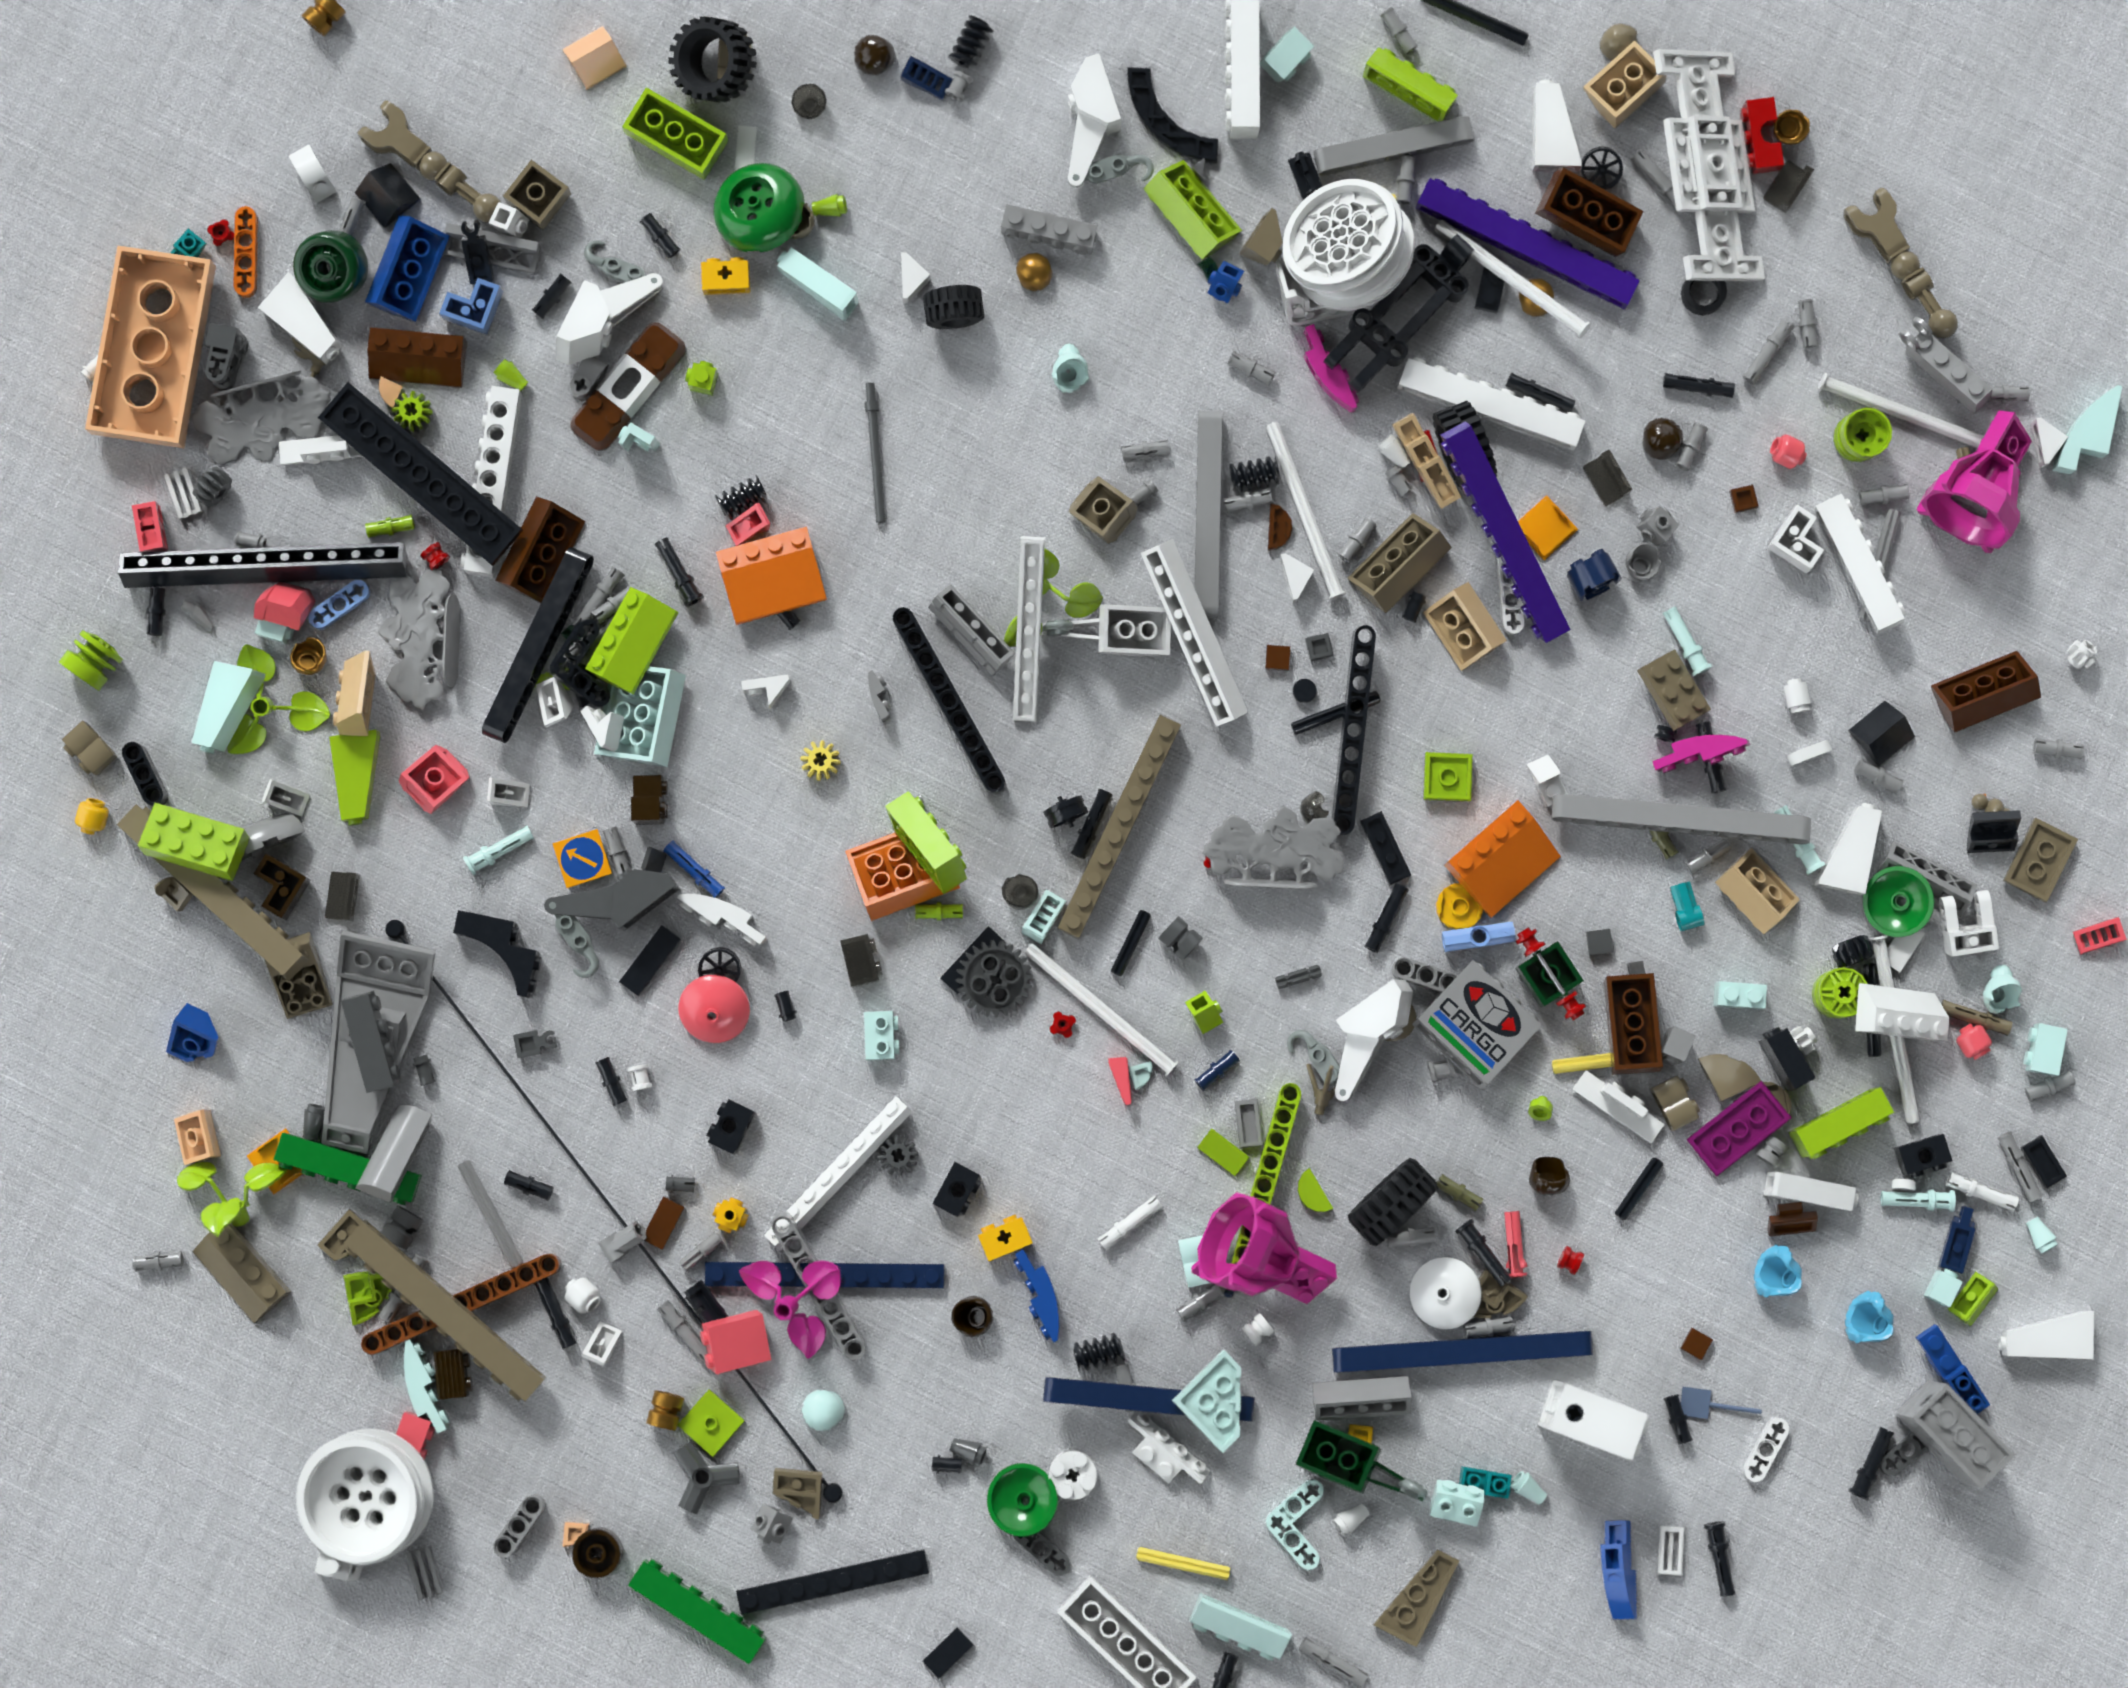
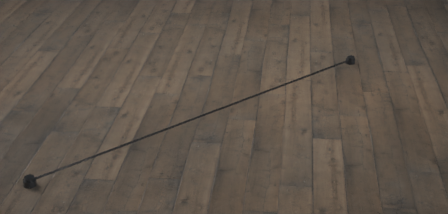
[385,920,843,1503]

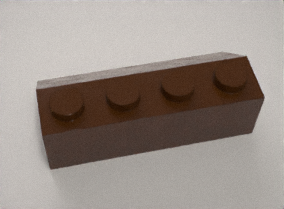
[367,327,467,388]
[495,496,586,604]
[1931,651,2041,733]

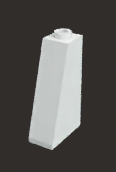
[1532,80,1582,172]
[258,272,341,364]
[1814,803,1882,896]
[1763,1171,1858,1211]
[1998,1310,2094,1359]

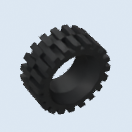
[668,16,757,103]
[1432,401,1497,490]

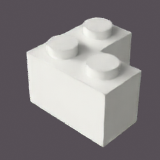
[1767,505,1824,573]

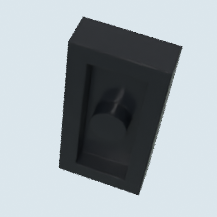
[1474,267,1505,314]

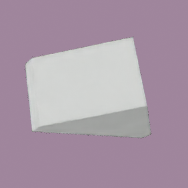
[901,252,931,304]
[2031,418,2068,468]
[1279,554,1314,603]
[536,677,575,727]
[487,778,530,807]
[262,779,310,817]
[582,1321,622,1366]

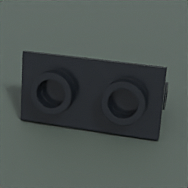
[1288,151,1323,200]
[684,1279,729,1323]

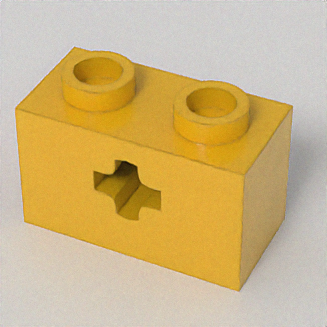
[701,257,751,295]
[978,1214,1033,1262]

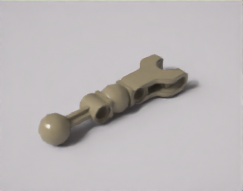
[357,100,501,223]
[1843,187,1958,339]

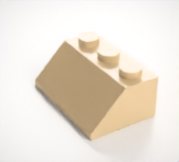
[1583,41,1667,128]
[1423,582,1507,671]
[333,651,376,736]
[1715,848,1800,935]

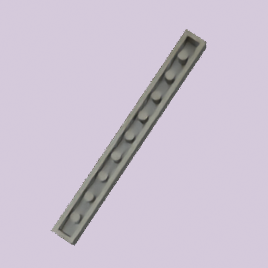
[1058,715,1181,940]
[116,804,309,981]
[344,1220,546,1401]

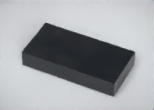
[2020,1135,2067,1188]
[922,1627,974,1679]

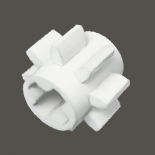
[2067,640,2097,669]
[1790,1026,1817,1056]

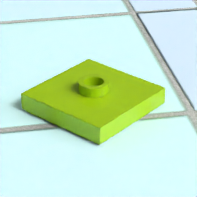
[1423,752,1473,802]
[678,1389,745,1457]

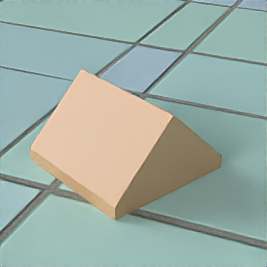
[563,27,627,90]
[174,1109,221,1165]

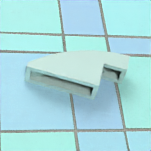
[2052,385,2122,475]

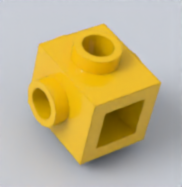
[713,1197,749,1233]

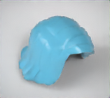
[1754,1245,1802,1298]
[1845,1291,1894,1344]

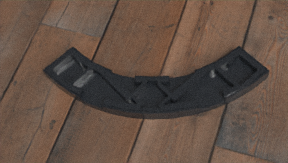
[1127,67,1218,164]

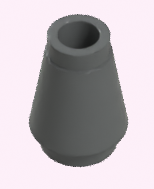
[302,1104,325,1140]
[949,1438,987,1466]

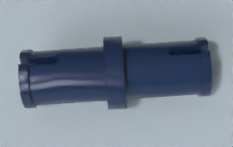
[1194,1049,1240,1091]

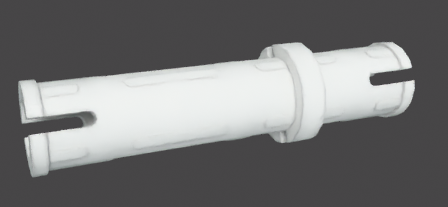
[1946,1172,2019,1212]
[1098,1196,1163,1251]

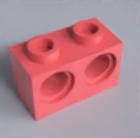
[132,501,168,552]

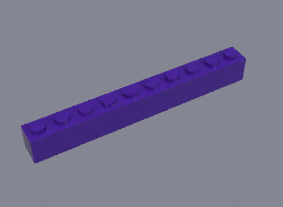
[1416,178,1640,310]
[1440,421,1571,643]

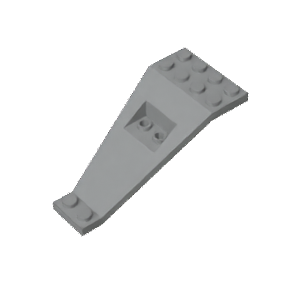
[321,930,436,1154]

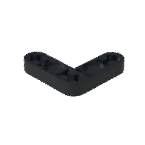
[550,619,610,707]

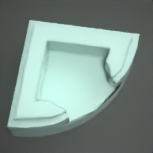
[1128,1061,1152,1091]

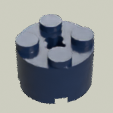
[1567,549,1622,601]

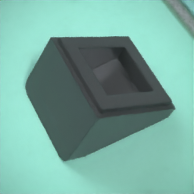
[641,847,667,873]

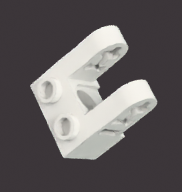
[1939,890,1999,957]

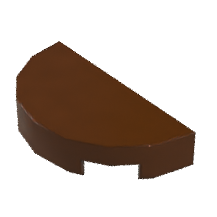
[1268,503,1293,551]

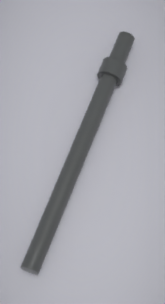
[864,383,886,523]

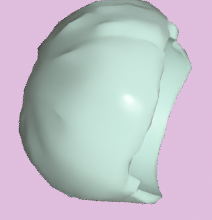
[802,1390,845,1431]

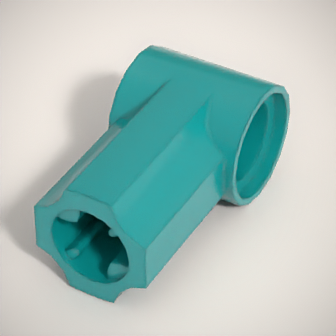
[1669,881,1705,932]

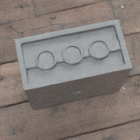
[1894,1380,2016,1489]

